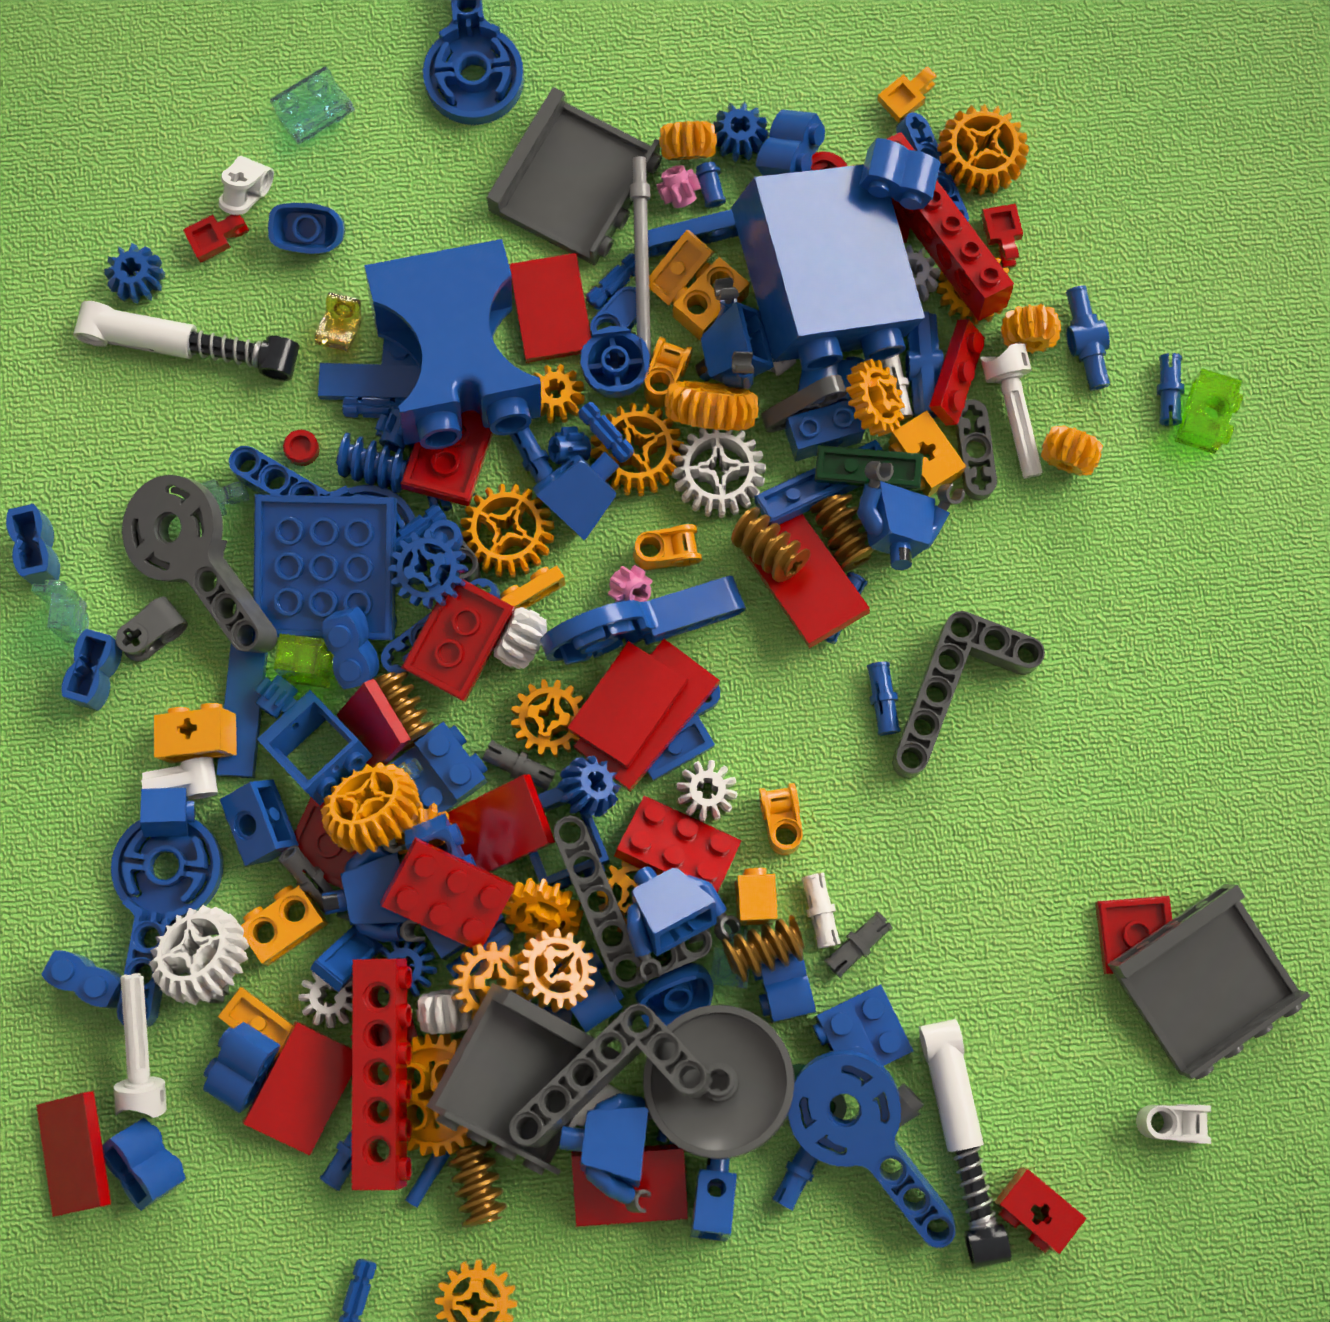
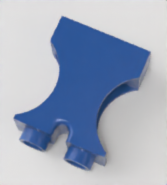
[364,239,541,449]

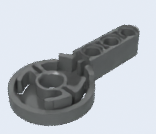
[122,475,277,653]

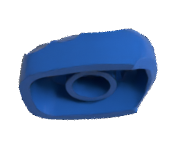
[268,203,345,254]
[635,963,714,1027]

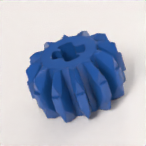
[712,101,768,162]
[104,243,165,304]
[556,755,621,819]
[379,940,437,997]

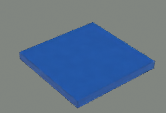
[253,494,397,640]

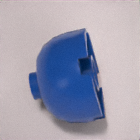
[580,326,650,398]

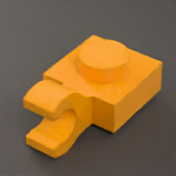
[877,67,937,123]

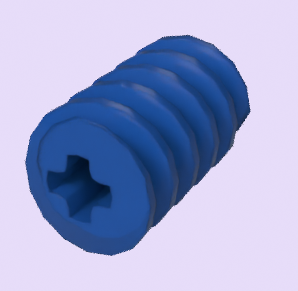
[336,432,411,493]

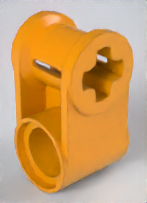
[644,336,693,408]
[633,524,702,570]
[758,783,803,855]

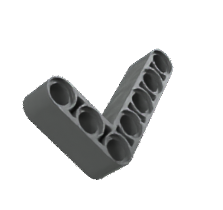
[892,611,1045,779]
[553,816,712,988]
[509,1004,711,1149]

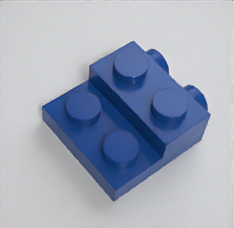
[391,721,488,813]
[812,984,913,1078]

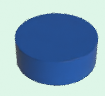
[428,519,463,554]

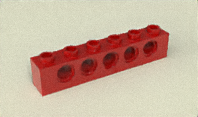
[887,132,1014,321]
[352,959,412,1190]

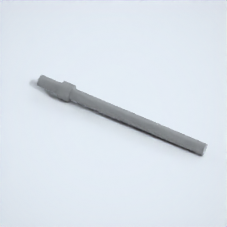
[630,156,651,362]

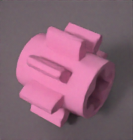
[656,165,701,208]
[608,565,653,602]

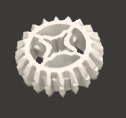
[672,428,766,518]
[149,905,249,1005]

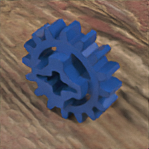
[389,529,469,609]

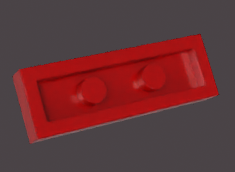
[929,319,985,426]

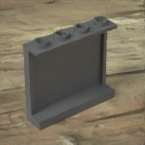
[487,87,662,266]
[1107,884,1310,1079]
[427,983,620,1175]

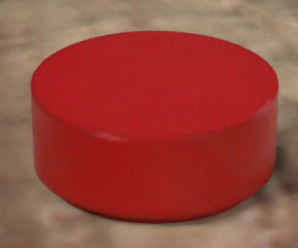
[283,429,320,466]

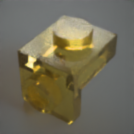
[315,292,361,352]

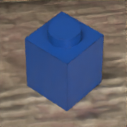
[140,788,195,837]

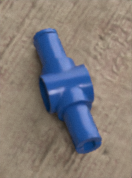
[1066,285,1110,391]

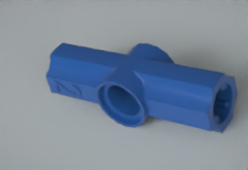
[905,312,944,419]

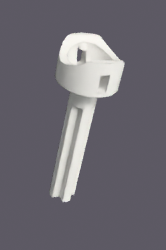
[981,343,1043,479]
[114,973,167,1118]

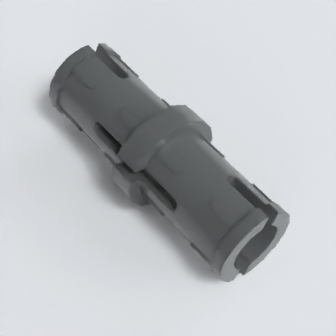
[482,740,556,791]
[278,845,334,913]
[824,911,893,978]

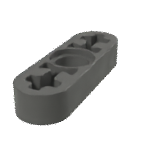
[761,375,847,433]
[955,399,997,500]

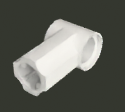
[141,757,218,799]

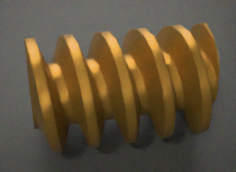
[810,494,875,572]
[731,507,811,582]
[375,672,434,751]
[722,915,804,982]
[448,1143,507,1227]

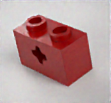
[994,1167,1087,1254]

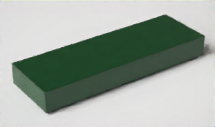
[815,445,923,491]

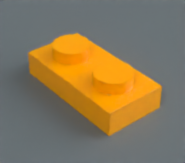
[649,230,714,306]
[500,565,566,609]
[218,987,293,1059]

